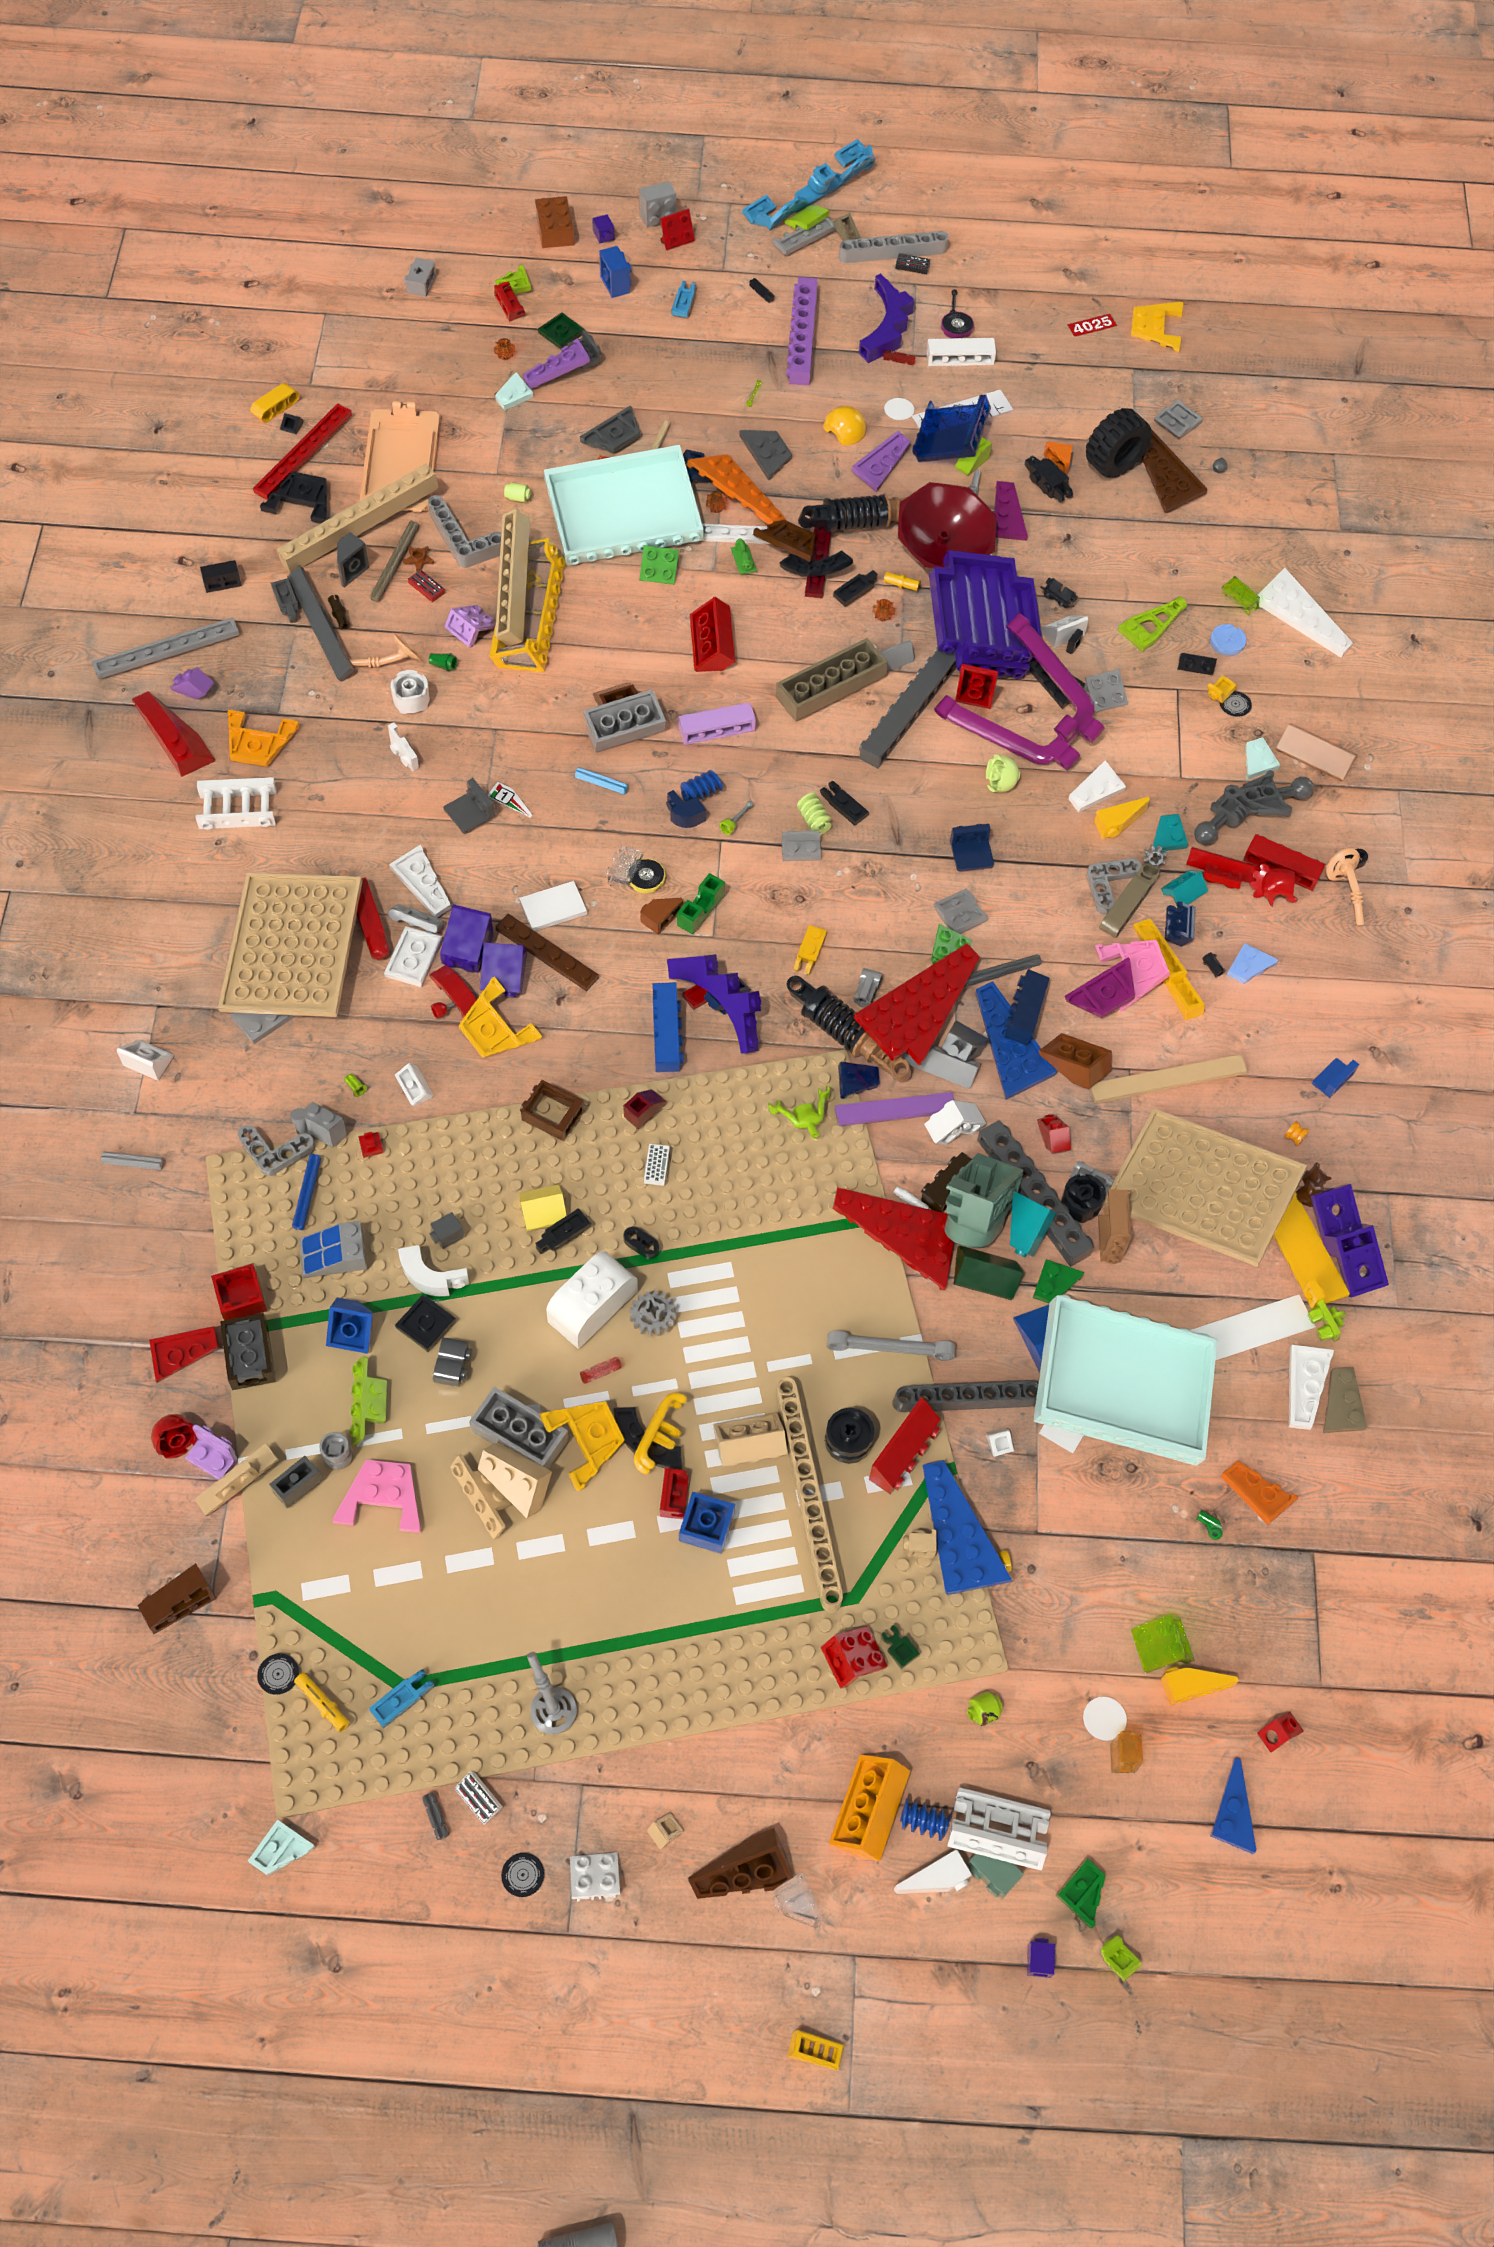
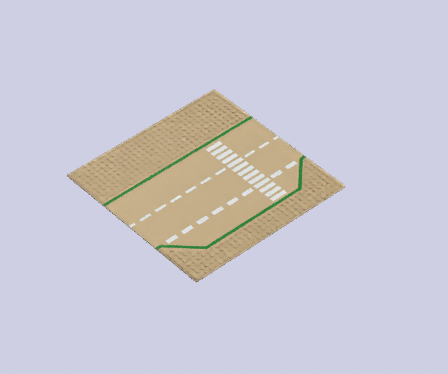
[206,1050,1008,1819]

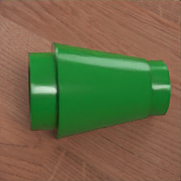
[429,653,457,671]

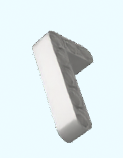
[428,495,501,568]

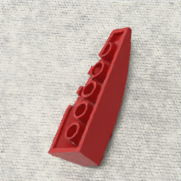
[132,691,215,777]

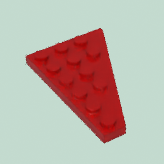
[832,1187,954,1291]

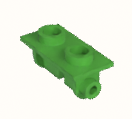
[731,538,757,575]

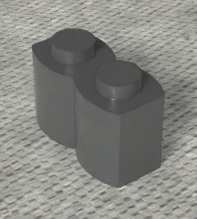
[433,1337,472,1387]

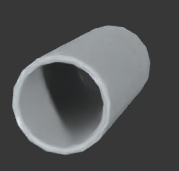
[537,2221,618,2247]

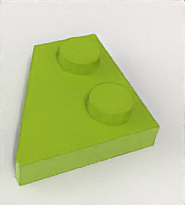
[495,265,531,294]

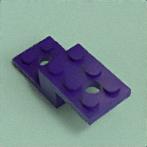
[1310,1184,1389,1298]

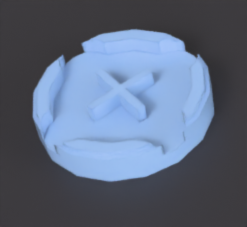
[1210,624,1246,656]

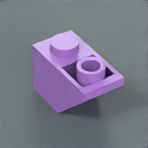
[171,667,214,699]

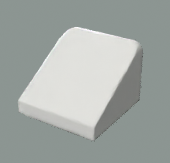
[985,1428,1014,1457]

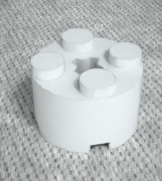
[391,670,430,714]

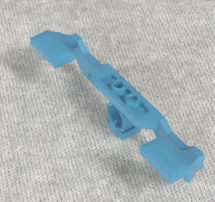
[742,139,876,231]

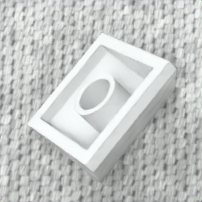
[1040,615,1088,648]
[117,1040,174,1080]

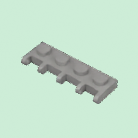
[772,217,836,256]

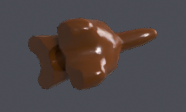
[1296,1162,1332,1207]

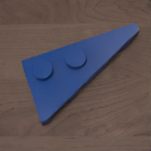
[1210,1758,1256,1854]

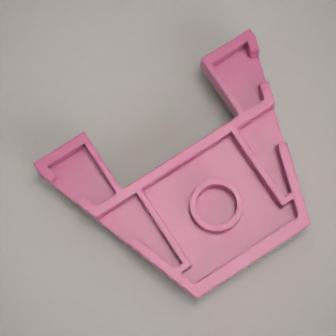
[1095,940,1170,1012]
[333,1460,421,1533]

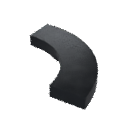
[779,550,853,576]
[613,1407,682,1470]

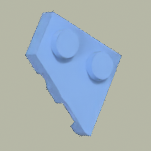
[1227,943,1278,984]

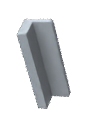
[900,1044,981,1089]

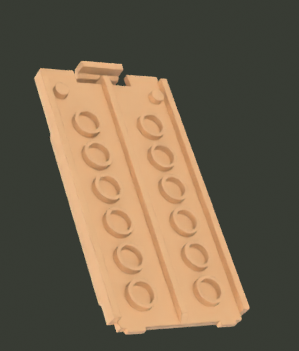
[360,401,440,512]

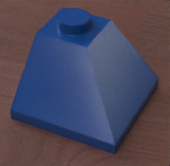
[326,1297,373,1354]

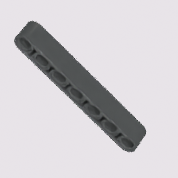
[892,1381,1039,1412]

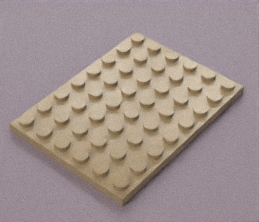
[218,873,362,1017]
[1103,1108,1307,1267]

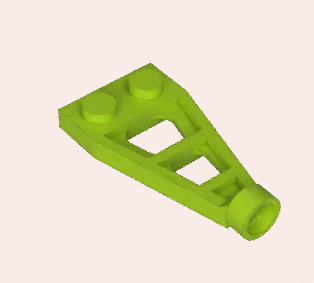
[1118,596,1187,652]

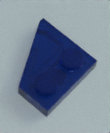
[838,1062,880,1099]

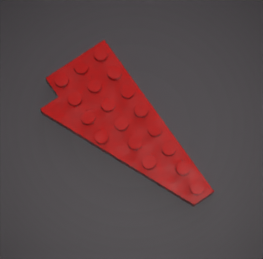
[853,943,980,1066]

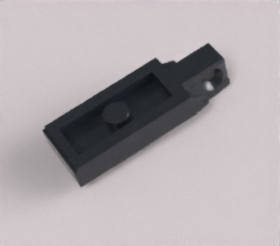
[833,570,878,606]
[535,1208,591,1254]

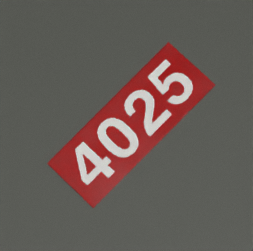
[1067,314,1117,337]

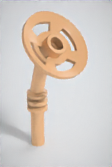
[349,634,423,668]
[1326,848,1364,926]

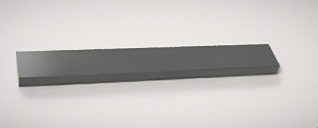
[287,566,354,682]

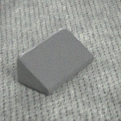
[879,640,914,672]

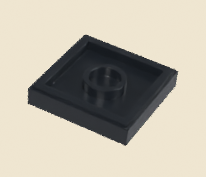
[395,1294,456,1352]

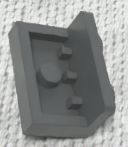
[567,330,602,370]

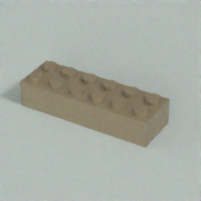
[776,638,888,721]

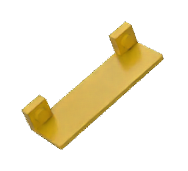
[1274,1192,1350,1309]

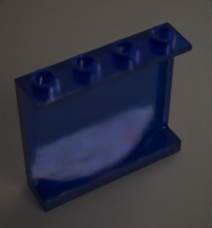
[912,394,991,462]

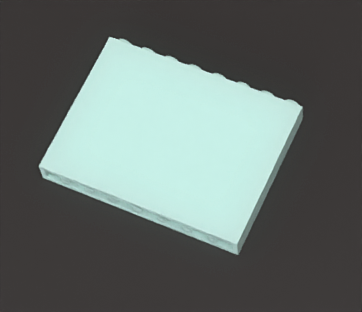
[544,445,703,566]
[1033,1295,1217,1466]

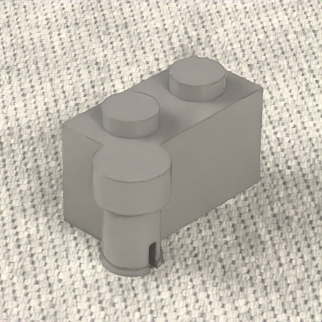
[290,1102,347,1147]

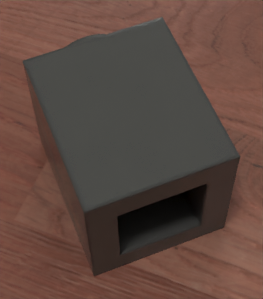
[429,1212,464,1249]

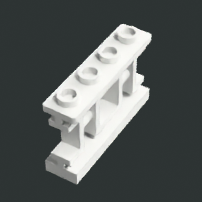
[948,1788,1051,1870]

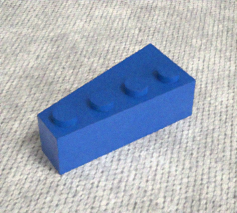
[652,982,683,1072]

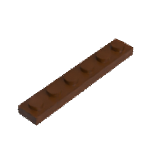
[496,914,599,992]

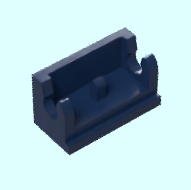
[1165,902,1196,947]

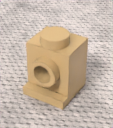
[903,1529,936,1558]

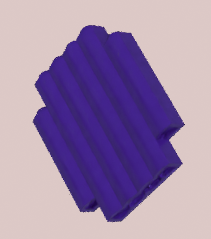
[929,550,1042,679]

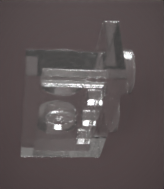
[606,845,643,886]

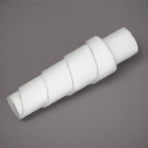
[893,1186,929,1209]

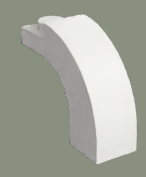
[398,1245,469,1296]

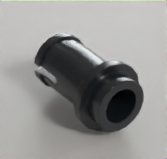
[1202,952,1226,978]

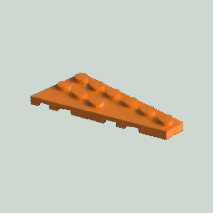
[686,454,786,525]

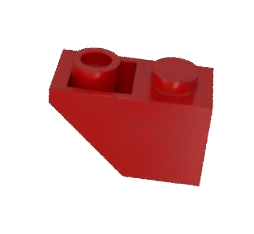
[1037,1114,1071,1153]

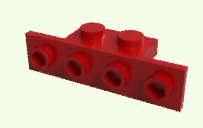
[1186,847,1261,889]

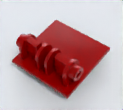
[660,208,695,251]

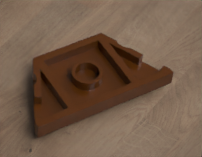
[753,520,815,562]

